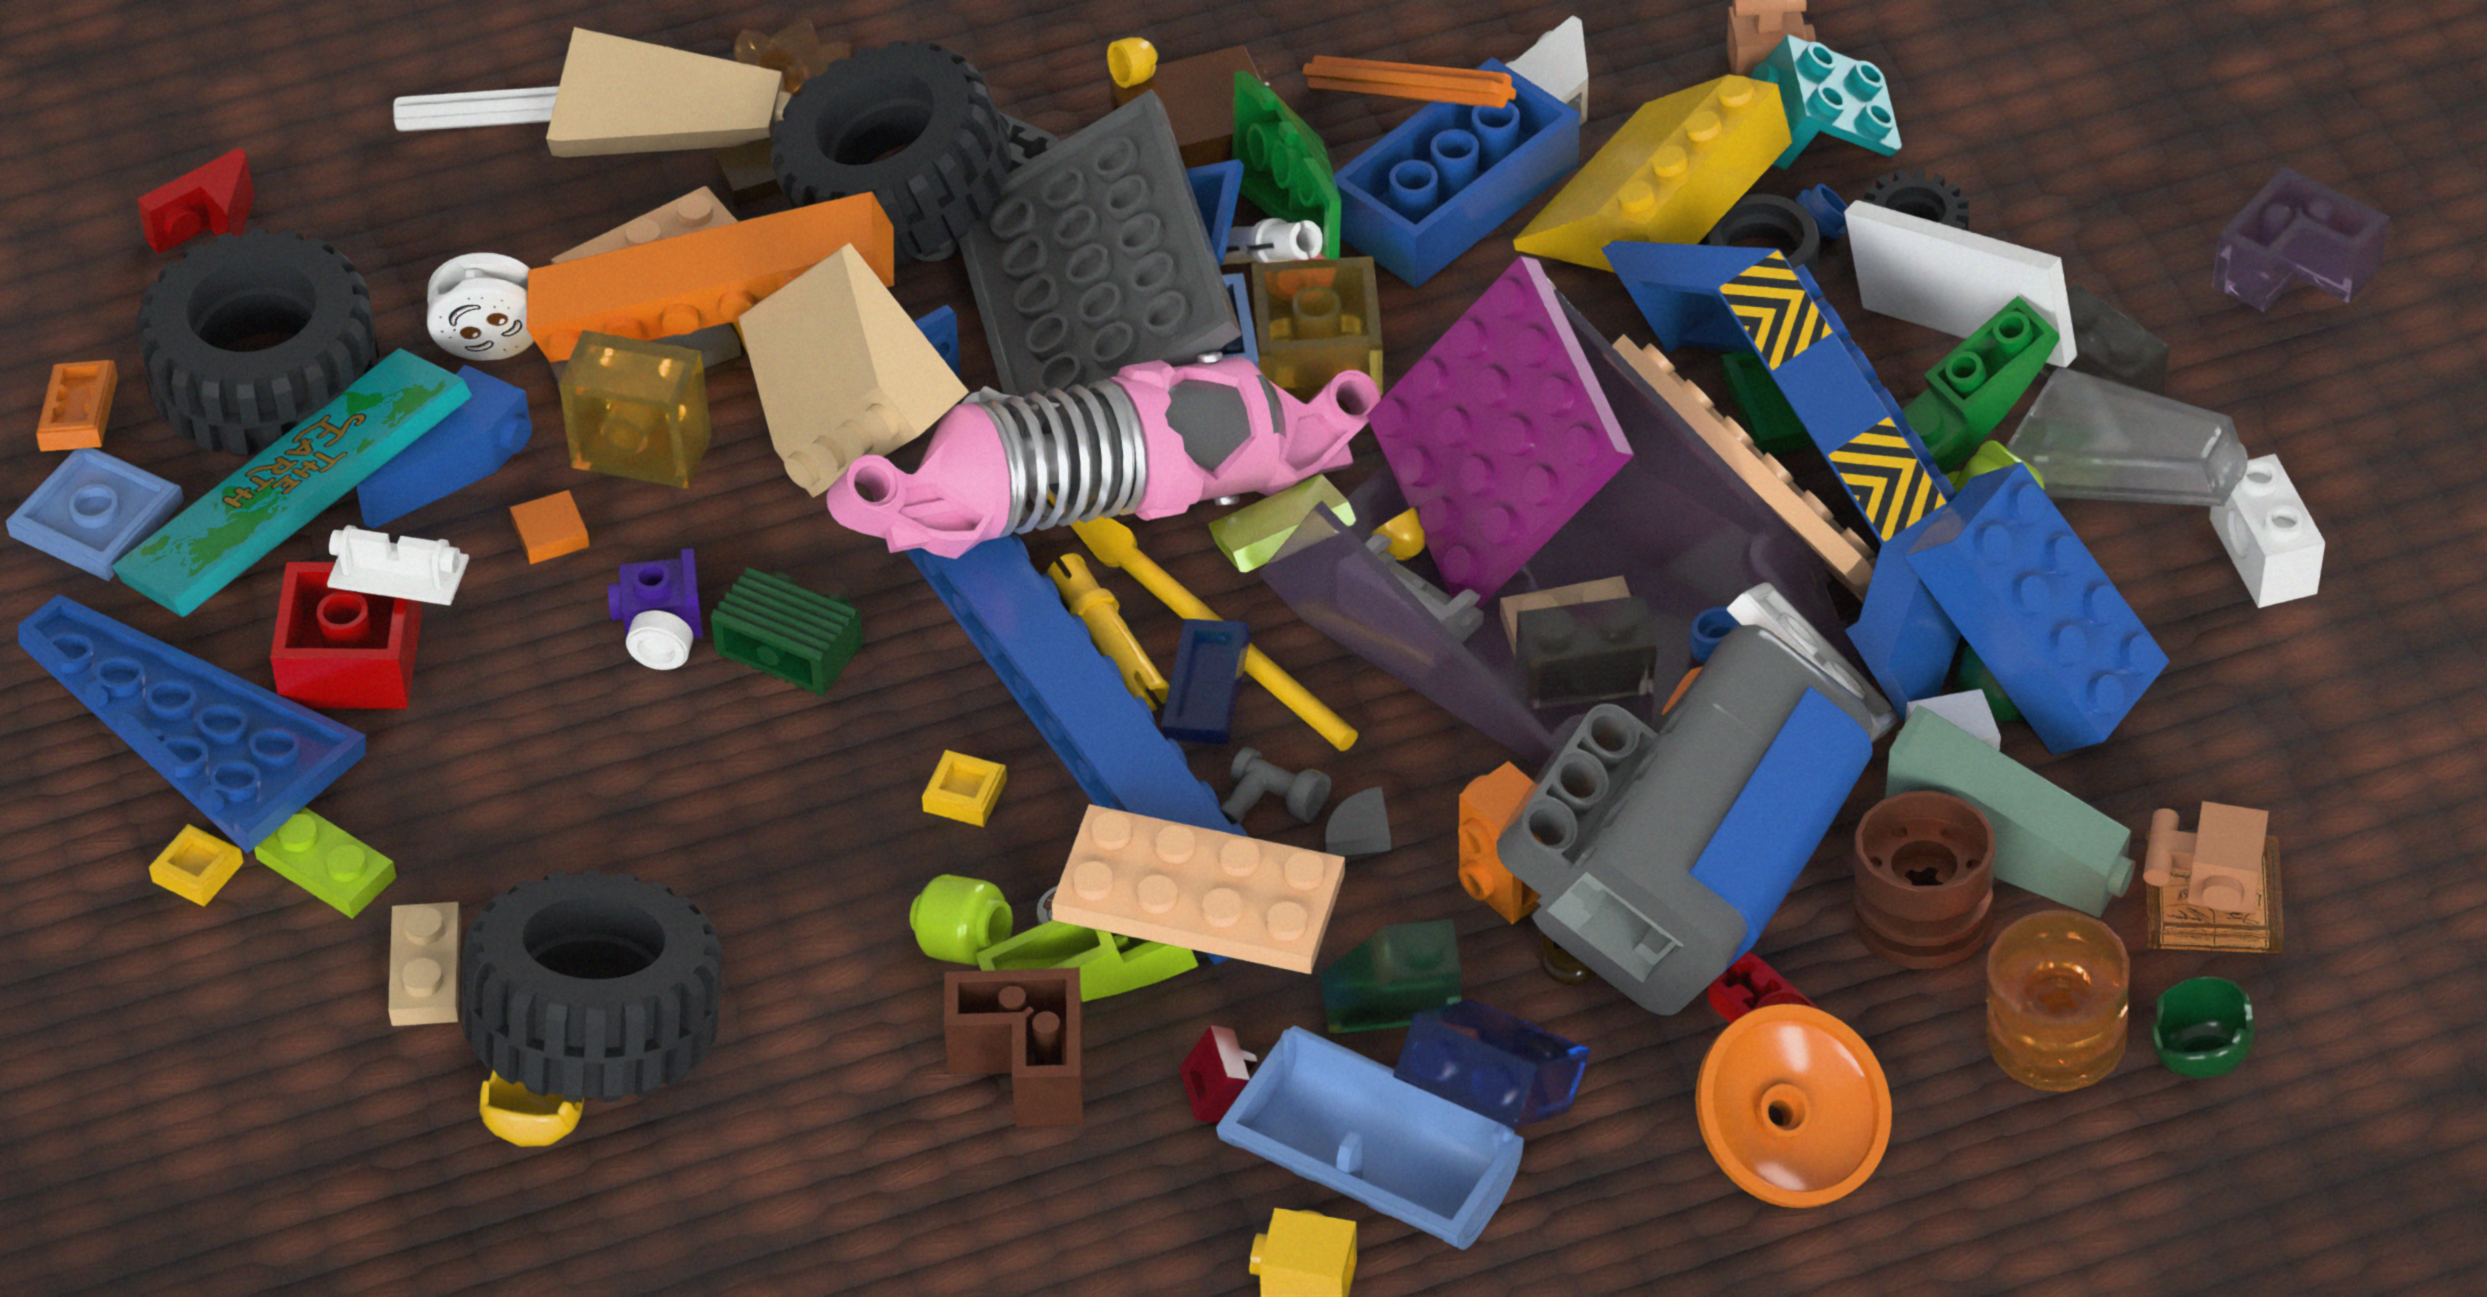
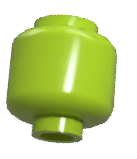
[910,874,1013,966]

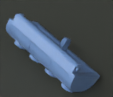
[1217,1025,1524,1250]

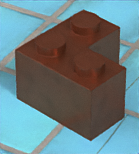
[944,968,1084,1127]

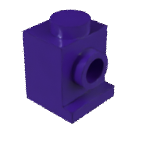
[608,548,703,639]

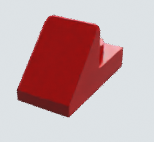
[137,147,254,254]

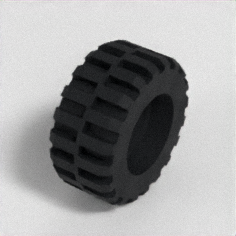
[770,40,1012,266]
[136,228,380,457]
[462,870,722,1103]

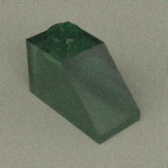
[1320,919,1461,1034]

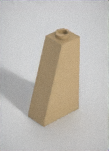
[546,27,792,157]

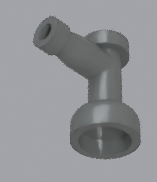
[1220,746,1331,825]

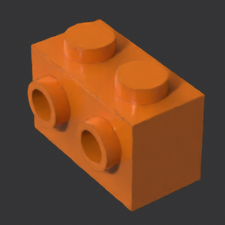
[1458,761,1543,924]

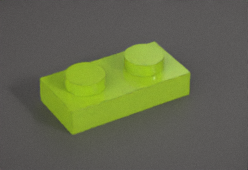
[254,806,397,919]

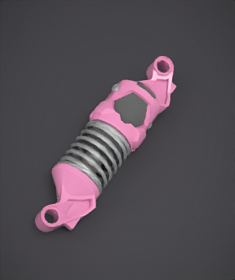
[827,352,1381,559]

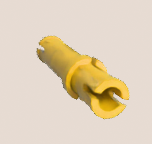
[1047,553,1171,711]

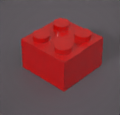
[270,562,422,709]

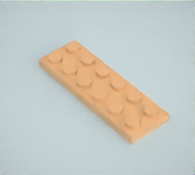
[1606,334,1877,604]

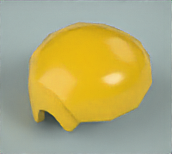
[479,1070,584,1147]

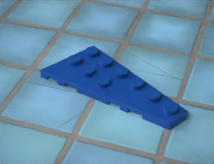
[18,594,366,854]

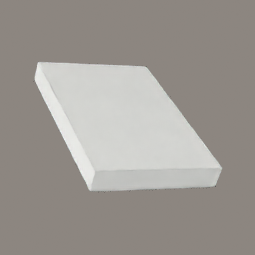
[1726,582,1901,743]

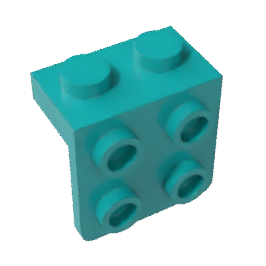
[1750,34,1902,170]

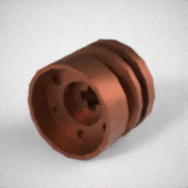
[1853,791,1995,969]

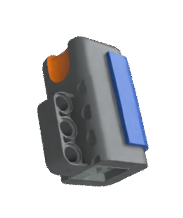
[1496,624,1873,1015]

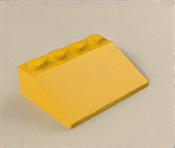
[1513,74,1792,273]

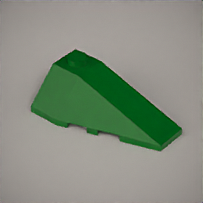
[1232,71,1341,260]

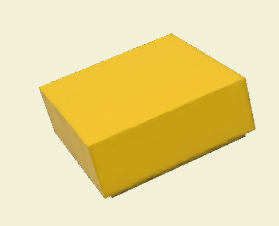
[922,750,1007,827]
[149,824,244,907]

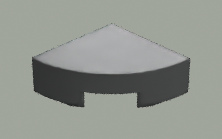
[1325,786,1391,856]

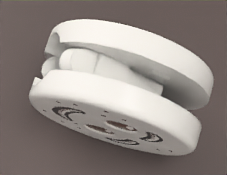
[427,253,534,361]

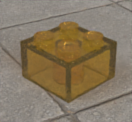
[1251,256,1383,400]
[559,330,712,489]

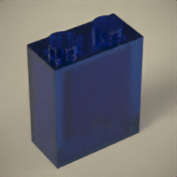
[1393,999,1591,1130]

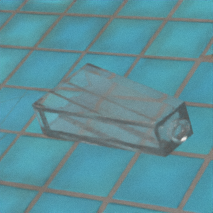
[2005,368,2248,507]

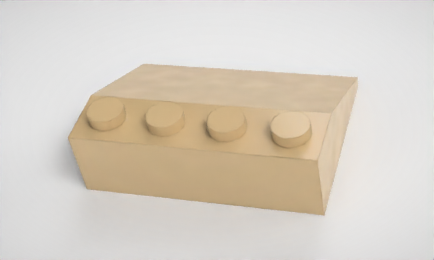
[738,242,969,498]

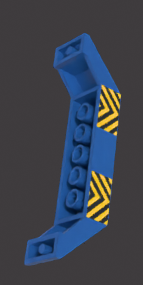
[1601,241,1962,724]

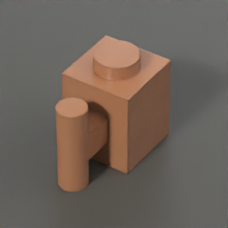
[1727,0,1816,79]
[2143,801,2269,914]

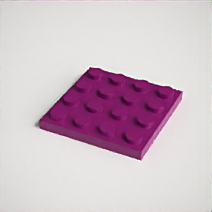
[1366,256,1634,609]

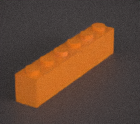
[526,191,894,363]

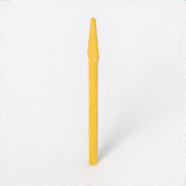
[1047,488,1358,751]

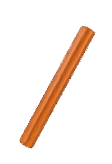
[1302,55,1516,108]

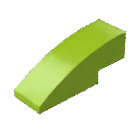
[975,920,1199,1002]

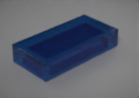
[1161,619,1251,744]

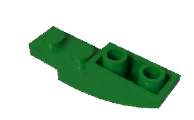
[1902,296,2060,475]

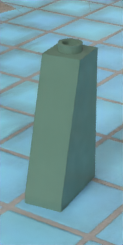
[1885,705,2136,918]

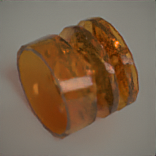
[1986,910,2130,1092]

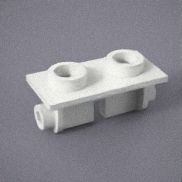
[327,525,469,606]

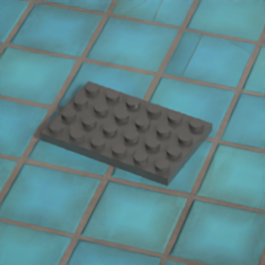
[958,89,1242,437]

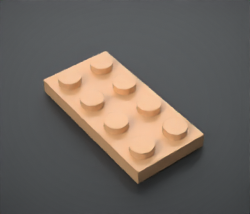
[1052,804,1345,974]

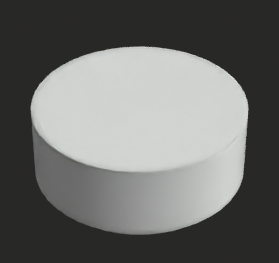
[626,610,693,670]

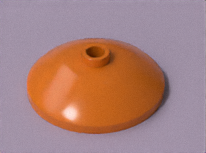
[1696,1004,1892,1208]

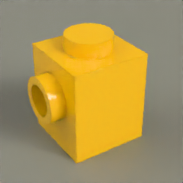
[1250,1208,1357,1297]

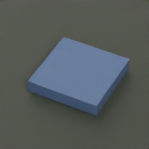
[6,448,184,581]

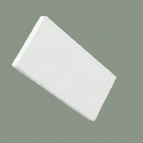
[1844,200,2077,368]

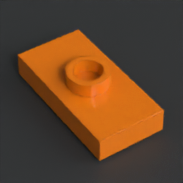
[36,360,118,452]

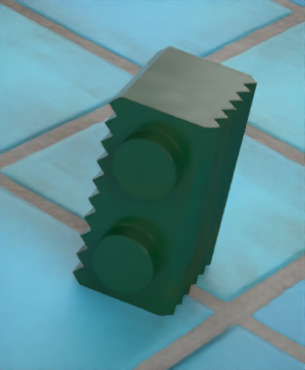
[711,567,863,697]

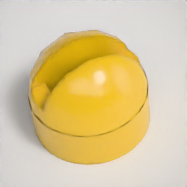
[1107,37,1158,88]
[1371,507,1426,561]

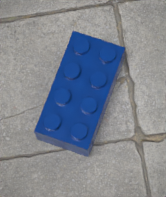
[1334,57,1580,288]
[1904,462,2170,755]

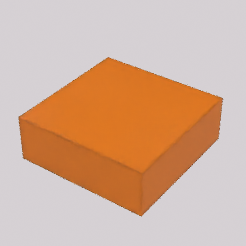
[509,490,590,565]

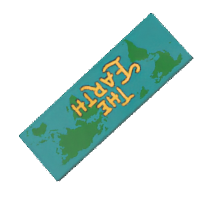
[112,348,472,617]

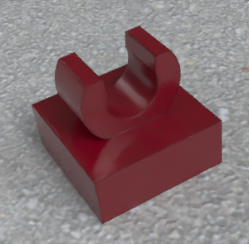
[1179,1025,1257,1123]

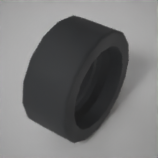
[1704,194,1820,278]

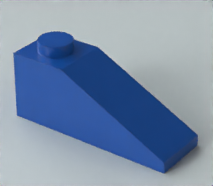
[356,365,532,529]

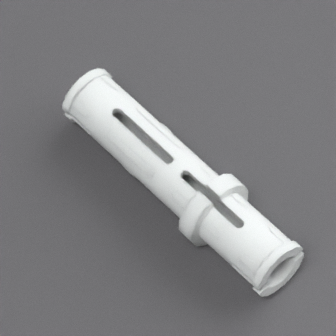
[1222,218,1323,267]

